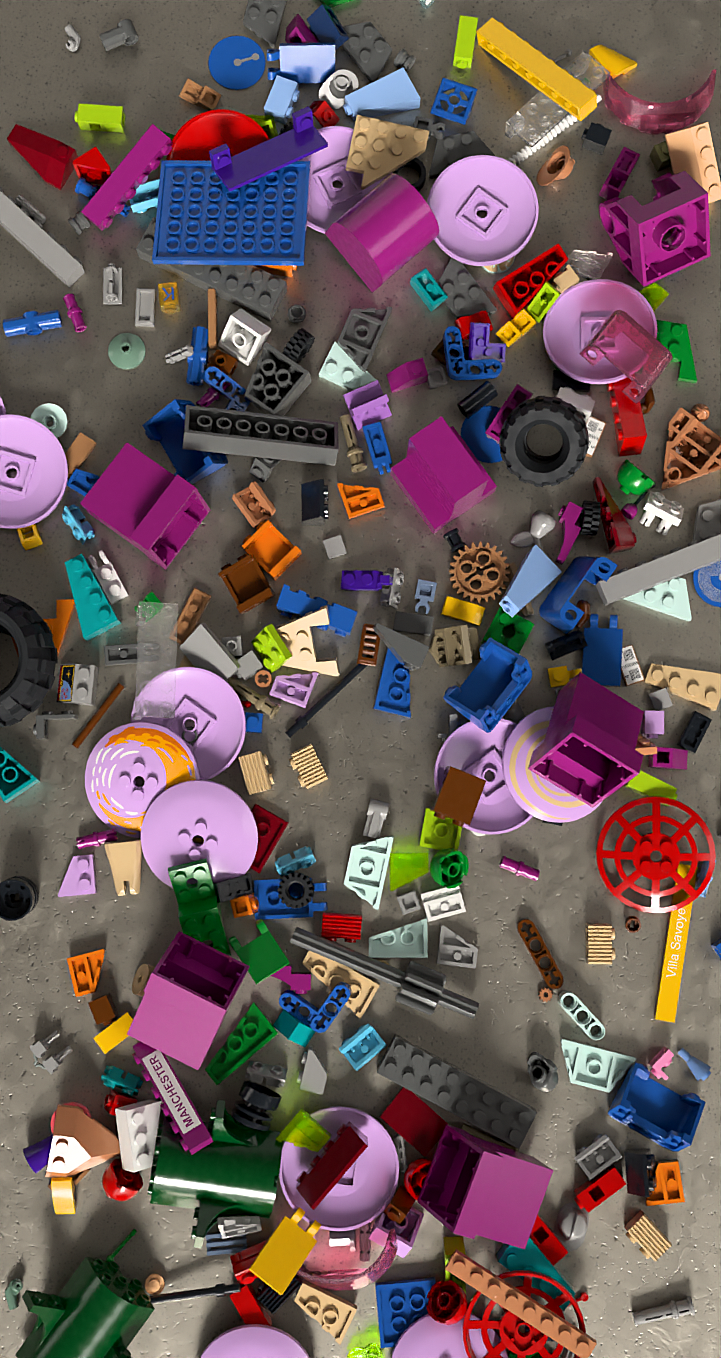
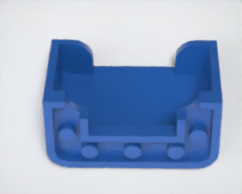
[142,399,228,485]
[443,638,532,733]
[608,1063,706,1152]

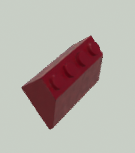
[296,1121,368,1210]

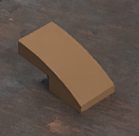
[179,78,222,111]

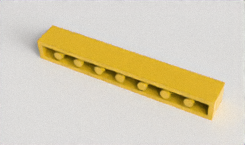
[476,17,597,121]

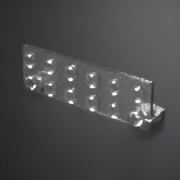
[505,50,610,147]
[132,601,178,720]

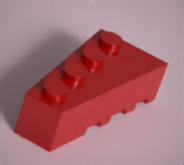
[493,243,568,319]
[606,374,647,457]

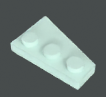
[319,342,376,391]
[369,918,428,958]

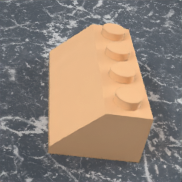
[665,122,721,203]

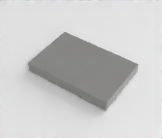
[179,622,241,681]

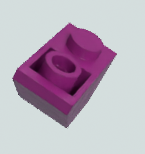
[285,14,319,43]
[648,747,688,770]

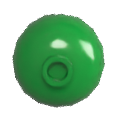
[617,459,655,495]
[429,848,469,889]

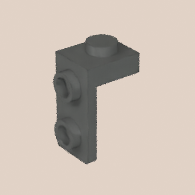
[249,457,281,483]
[33,711,78,740]

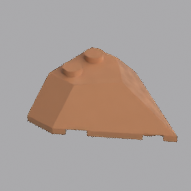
[661,407,721,490]
[45,1104,121,1178]

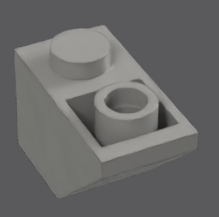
[297,1047,328,1095]

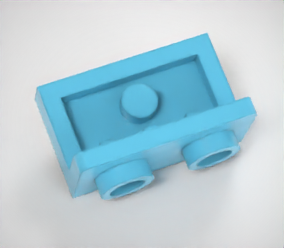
[129,178,160,213]
[339,1023,387,1071]

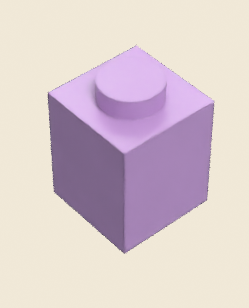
[641,710,664,739]

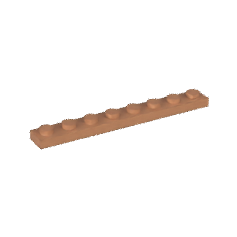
[445,1249,597,1358]

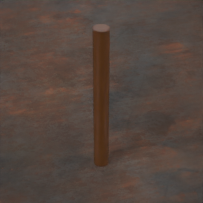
[72,683,124,748]

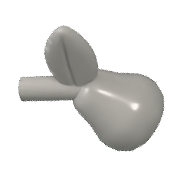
[511,510,556,551]

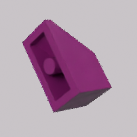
[386,358,428,393]

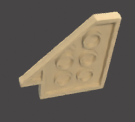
[346,115,429,190]

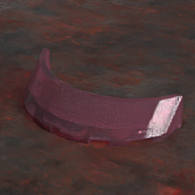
[603,69,717,135]
[296,1229,398,1291]

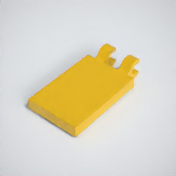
[248,1207,321,1295]

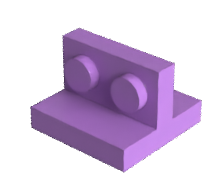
[343,380,392,430]

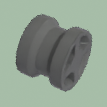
[394,49,416,73]
[68,211,91,235]

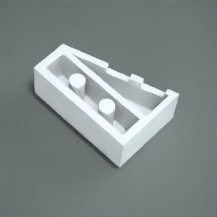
[115,1099,162,1172]

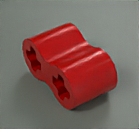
[454,310,493,341]

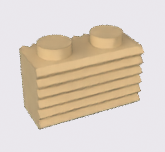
[289,744,328,789]
[238,751,274,795]
[585,923,615,964]
[624,1210,672,1261]

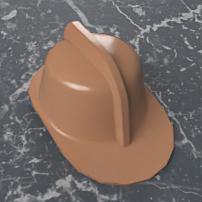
[536,145,575,186]

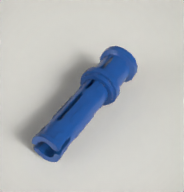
[75,177,131,217]

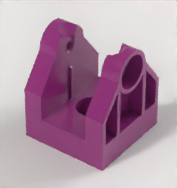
[599,171,711,287]

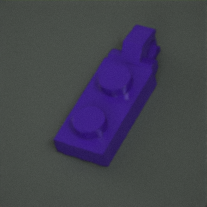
[341,570,393,591]

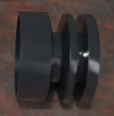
[0,876,39,921]
[230,1081,282,1131]

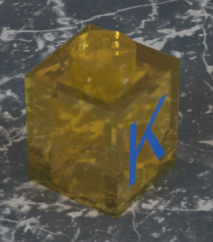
[158,282,181,314]

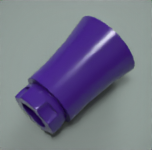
[23,1134,53,1174]

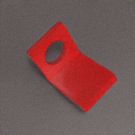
[309,100,340,127]

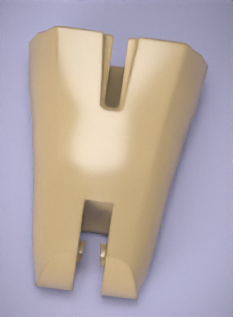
[104,839,143,896]

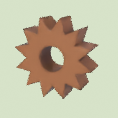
[538,987,553,1002]

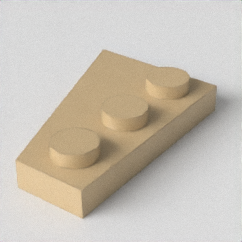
[294,1280,357,1345]

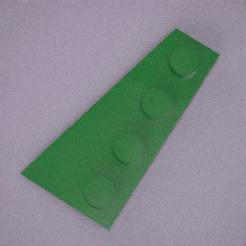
[205,1002,279,1085]

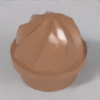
[691,404,710,422]

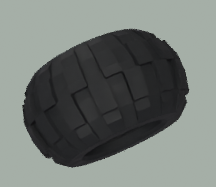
[0,593,58,727]

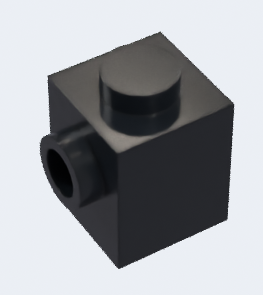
[581,122,612,155]

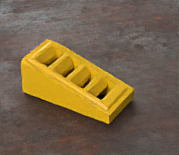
[17,524,43,550]

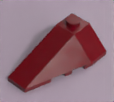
[7,124,78,190]
[592,477,637,554]

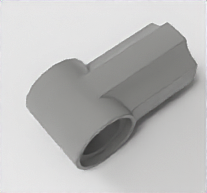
[363,798,390,839]

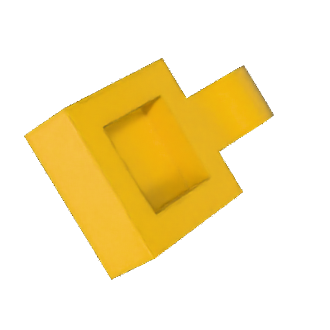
[547,665,582,688]

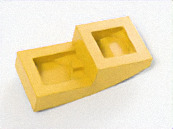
[496,309,537,348]
[441,596,485,626]
[93,1012,133,1054]
[51,1177,77,1214]

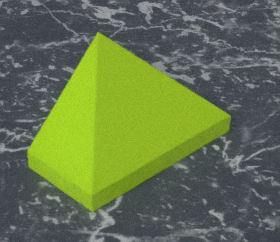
[525,282,561,323]

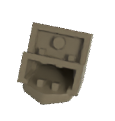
[429,625,480,668]

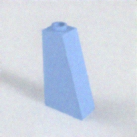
[343,68,420,121]
[499,545,562,617]

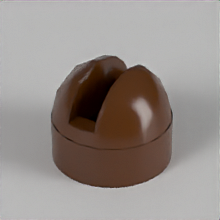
[625,916,641,933]

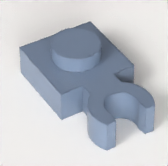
[415,579,437,614]

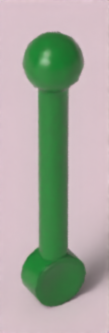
[106,1229,137,1262]

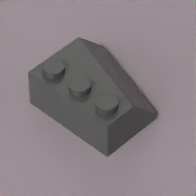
[245,342,312,416]

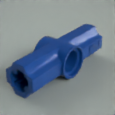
[2,310,62,337]
[186,326,209,386]

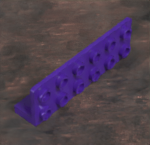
[209,106,328,191]

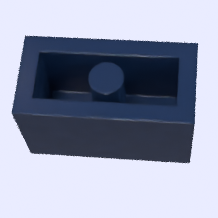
[306,4,349,51]

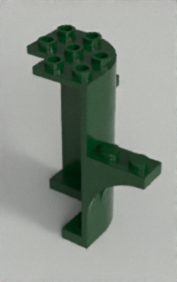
[147,1100,283,1248]
[16,1257,155,1358]

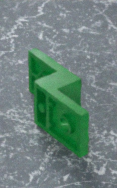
[168,858,231,956]

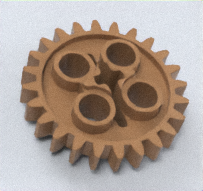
[449,541,511,604]

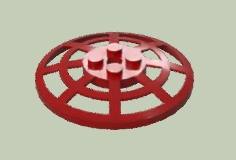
[596,796,716,913]
[463,1270,586,1358]

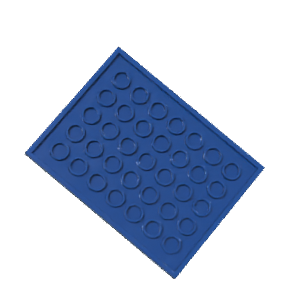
[152,160,311,266]

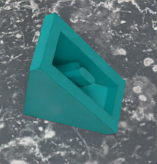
[273,1009,315,1047]

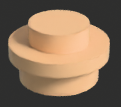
[144,1273,165,1295]

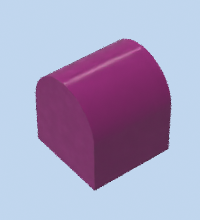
[325,173,439,293]

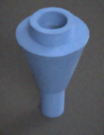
[678,1048,711,1081]

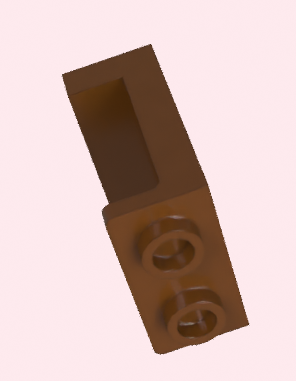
[218,554,276,614]
[430,766,486,827]

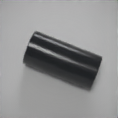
[457,381,498,419]

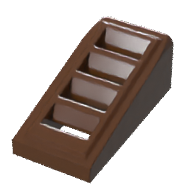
[357,624,380,667]

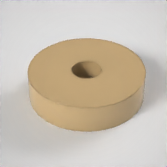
[132,964,154,997]

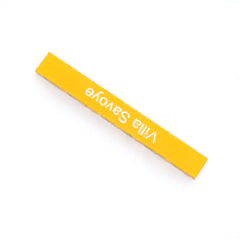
[654,864,698,1023]

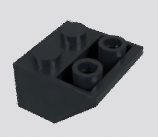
[301,479,329,526]
[624,1149,657,1197]

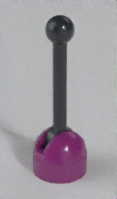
[621,483,656,520]

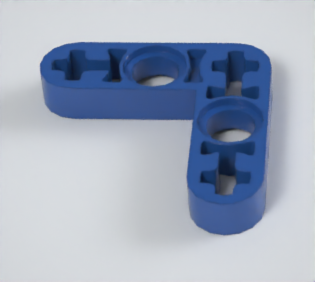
[443,326,502,380]
[203,367,251,412]
[279,982,352,1033]

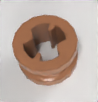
[255,670,272,688]

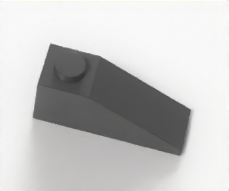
[372,623,429,671]

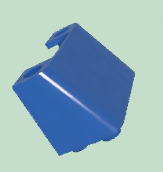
[539,556,618,634]

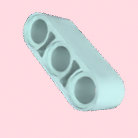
[558,990,605,1040]

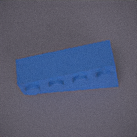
[276,584,357,637]

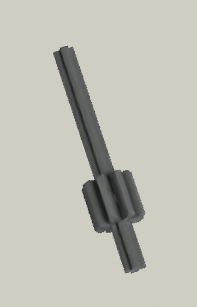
[290,927,479,1019]

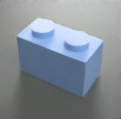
[264,75,300,124]

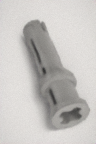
[632,1296,695,1326]

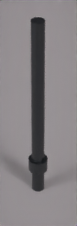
[285,655,372,738]
[149,1283,241,1304]

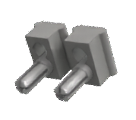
[30,1030,73,1074]

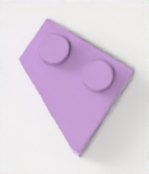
[270,672,318,708]
[58,854,97,897]

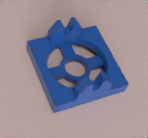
[431,78,477,125]

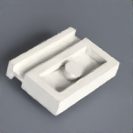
[421,886,466,922]

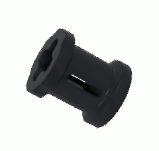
[443,528,467,553]

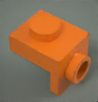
[230,893,259,918]

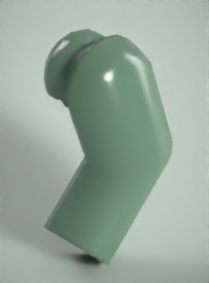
[5,1278,23,1310]

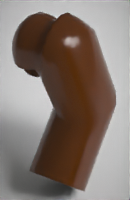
[640,387,655,415]
[576,600,591,629]

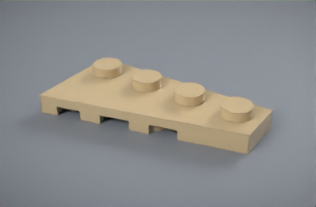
[643,664,721,711]
[302,951,380,1019]

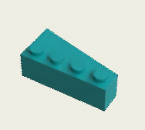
[65,553,121,641]
[0,747,40,803]
[496,1237,576,1311]

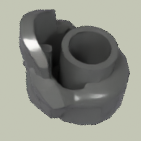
[527,1052,558,1092]

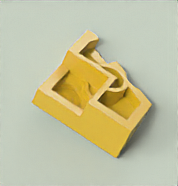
[588,45,637,81]

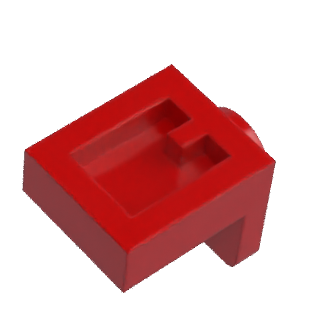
[104,1089,138,1116]

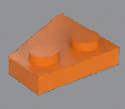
[337,483,385,519]
[67,948,105,997]
[646,1159,685,1206]

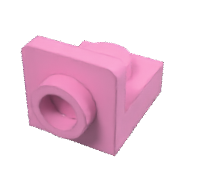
[648,1046,674,1080]

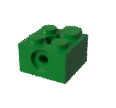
[481,606,534,654]

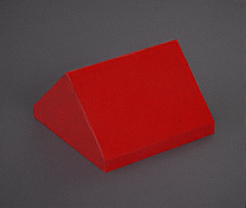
[73,146,112,185]

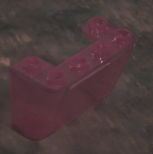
[579,310,673,404]

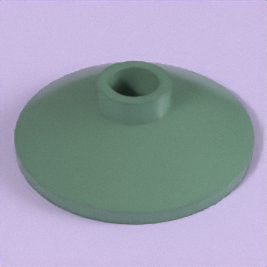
[108,333,146,369]

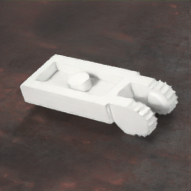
[88,550,129,604]

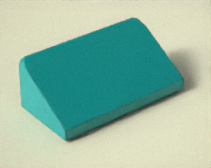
[410,268,448,312]

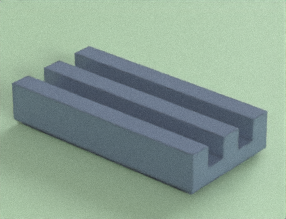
[206,1232,247,1256]

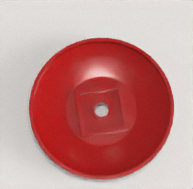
[166,109,270,161]

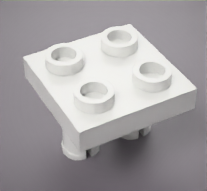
[639,491,684,535]

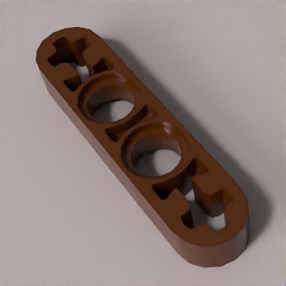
[516,919,564,989]

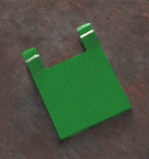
[229,919,290,985]

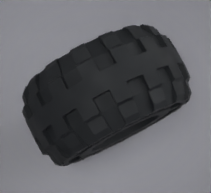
[499,396,589,487]

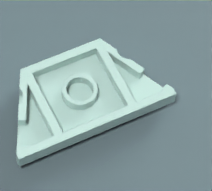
[624,577,692,622]
[344,836,394,910]
[560,1038,636,1093]

